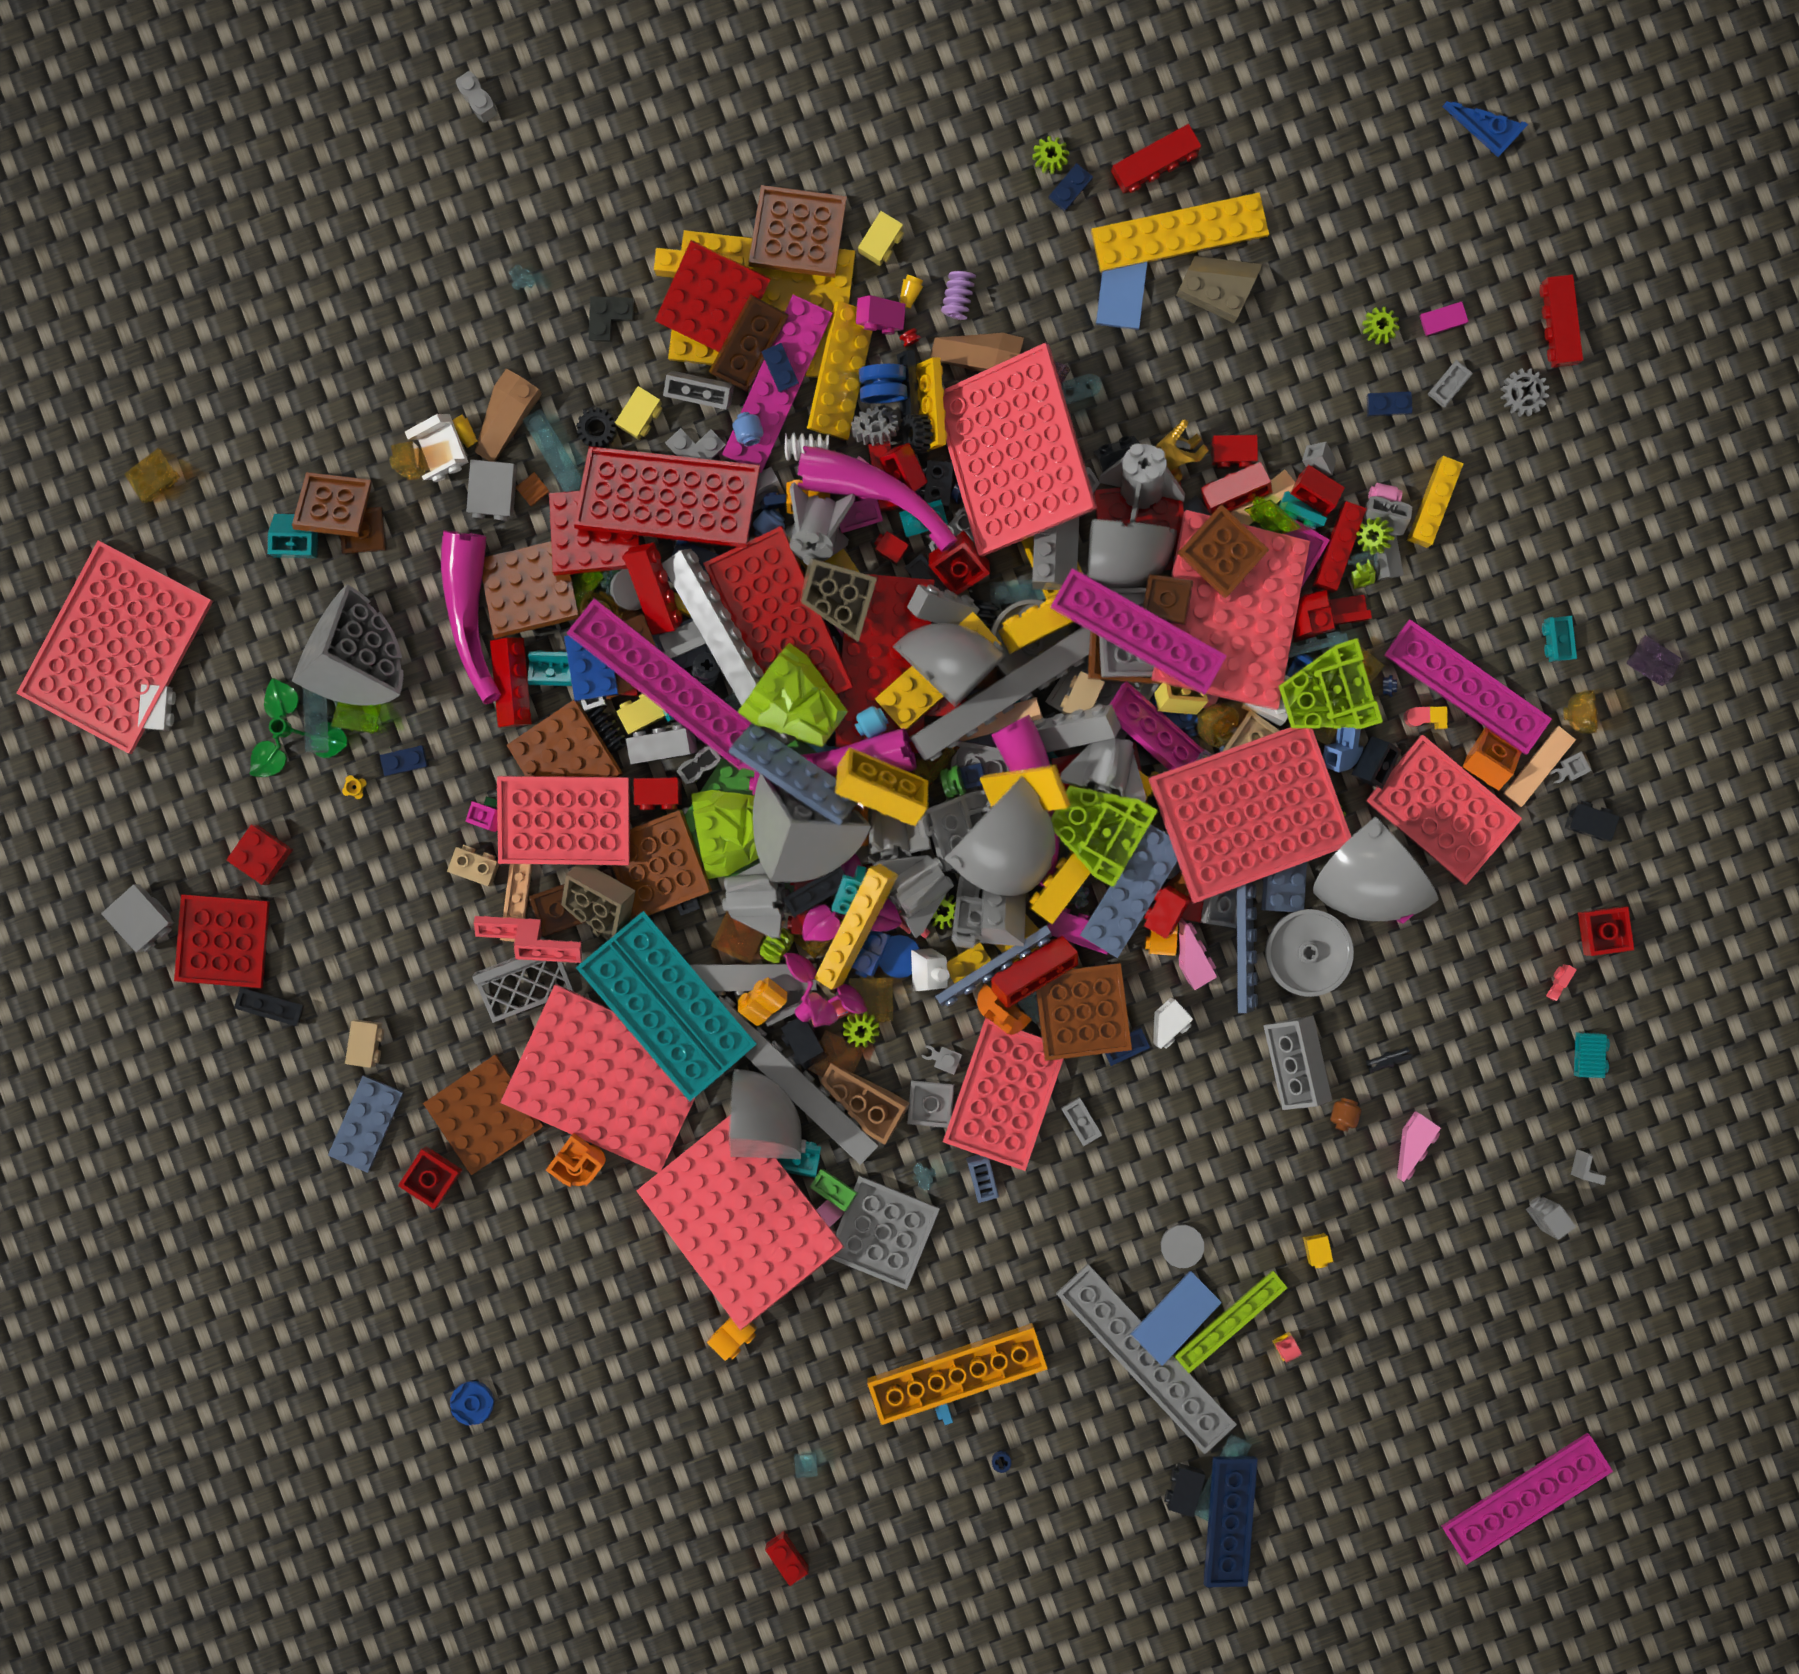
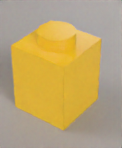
[1303,1233,1333,1268]

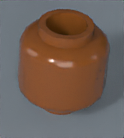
[1330,1098,1361,1132]

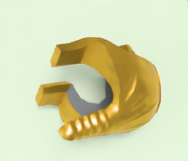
[1155,420,1209,482]

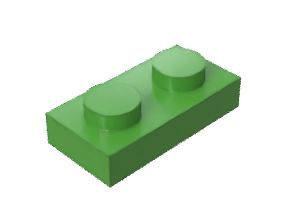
[810,1169,858,1212]

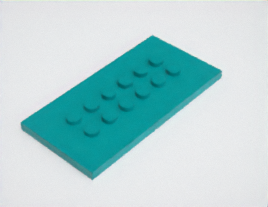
[576,911,757,1102]

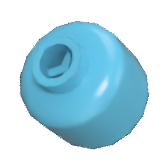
[855,706,889,738]

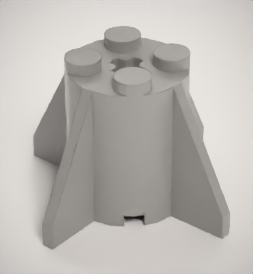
[1099,444,1185,523]
[785,482,855,565]
[1060,738,1146,803]
[856,807,931,865]
[873,854,953,938]
[722,863,790,938]

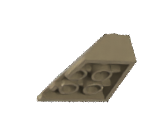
[1176,256,1262,323]
[801,558,877,641]
[561,865,635,941]

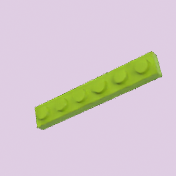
[1174,1271,1287,1373]

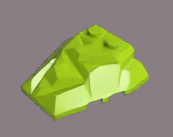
[1278,638,1383,729]
[738,643,848,747]
[1051,786,1158,887]
[691,790,759,879]

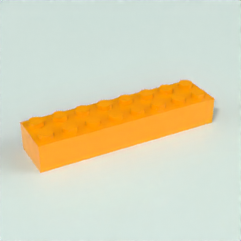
[867,1323,1047,1425]

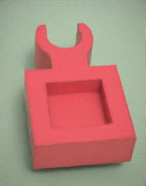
[1546,964,1577,1001]

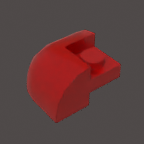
[1293,590,1336,642]

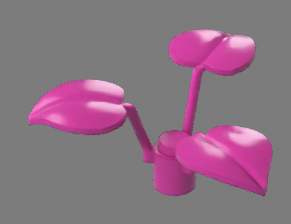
[803,853,902,941]
[783,953,868,1027]

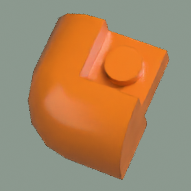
[977,983,1032,1035]
[546,1133,606,1187]

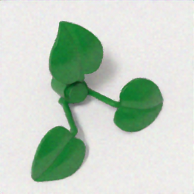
[249,678,348,777]

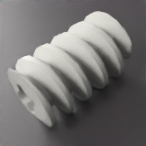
[785,433,829,461]

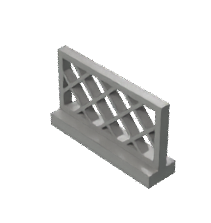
[472,957,574,1023]

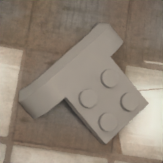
[917,790,991,871]
[952,874,982,948]

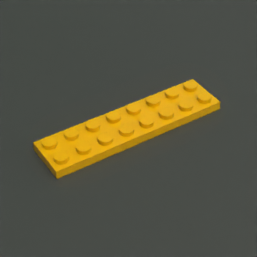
[1091,192,1269,273]

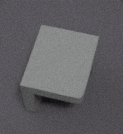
[1302,442,1336,476]

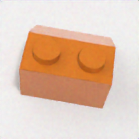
[1463,727,1522,791]

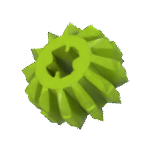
[1032,135,1069,174]
[1362,307,1400,345]
[1356,517,1395,555]
[932,895,956,929]
[760,927,794,964]
[843,1011,879,1048]

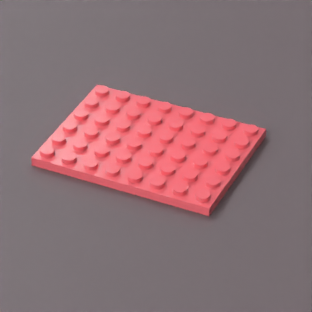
[943,343,1097,557]
[1151,510,1310,710]
[16,540,213,754]
[1148,727,1351,903]
[500,984,695,1173]
[636,1115,844,1330]

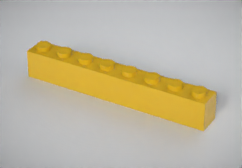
[1028,771,1153,924]

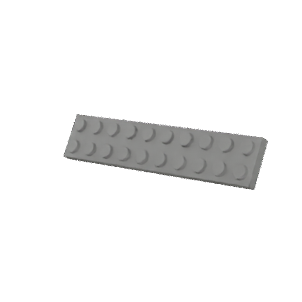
[1056,1263,1237,1454]

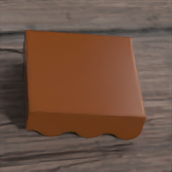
[515,472,550,507]

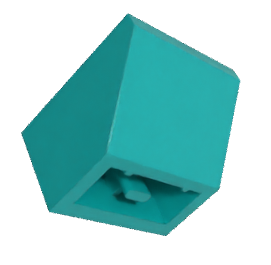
[267,514,318,559]

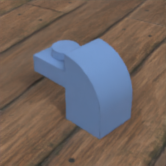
[1323,728,1363,772]

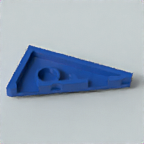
[1443,101,1528,157]

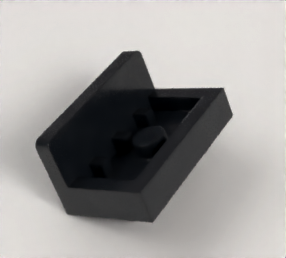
[1094,436,1140,473]

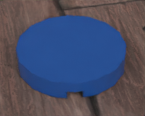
[879,935,920,978]
[450,1381,494,1425]

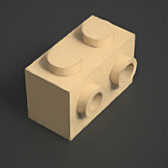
[1060,671,1105,715]
[447,845,499,886]
[345,1019,384,1068]

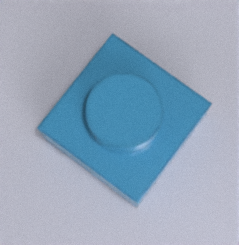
[935,1403,953,1425]

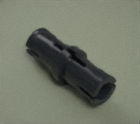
[1366,1046,1412,1073]

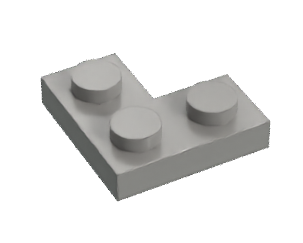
[665,428,726,460]

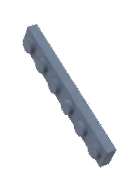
[935,926,1052,1007]

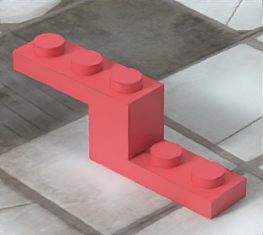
[474,916,582,963]

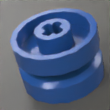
[859,364,907,404]

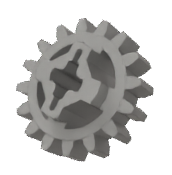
[1501,368,1549,417]
[851,407,899,446]

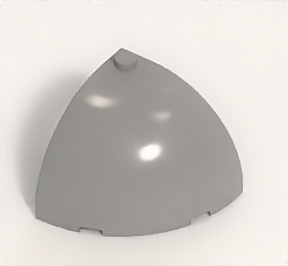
[1087,520,1177,588]
[292,584,403,705]
[893,623,1005,708]
[753,774,871,883]
[944,776,1055,896]
[1313,817,1439,921]
[729,1069,806,1159]

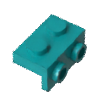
[1277,491,1327,529]
[899,499,948,537]
[1542,616,1577,662]
[527,650,572,686]
[831,865,866,915]
[777,1142,821,1178]

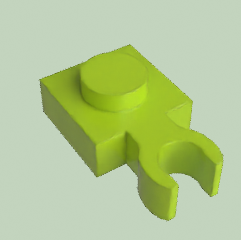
[1351,559,1376,589]

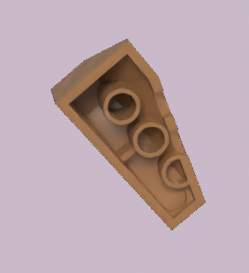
[930,333,1024,372]
[475,369,542,462]
[821,1063,910,1145]

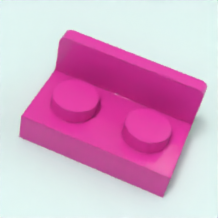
[839,497,883,533]

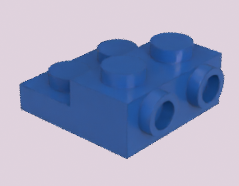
[852,930,891,978]

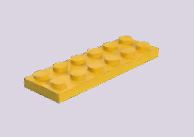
[807,301,872,440]
[875,612,1002,730]

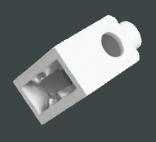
[911,948,949,991]

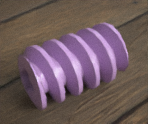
[941,271,976,320]

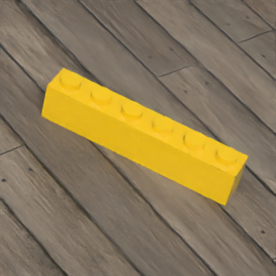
[814,864,898,990]

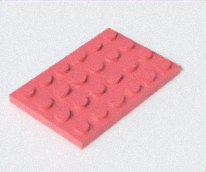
[1365,734,1522,885]
[497,776,630,865]
[943,1018,1063,1171]

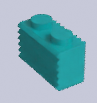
[1574,1032,1610,1078]

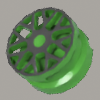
[940,765,967,799]

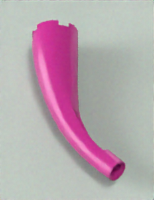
[798,446,957,552]
[441,531,501,704]
[991,715,1060,887]
[736,728,917,779]

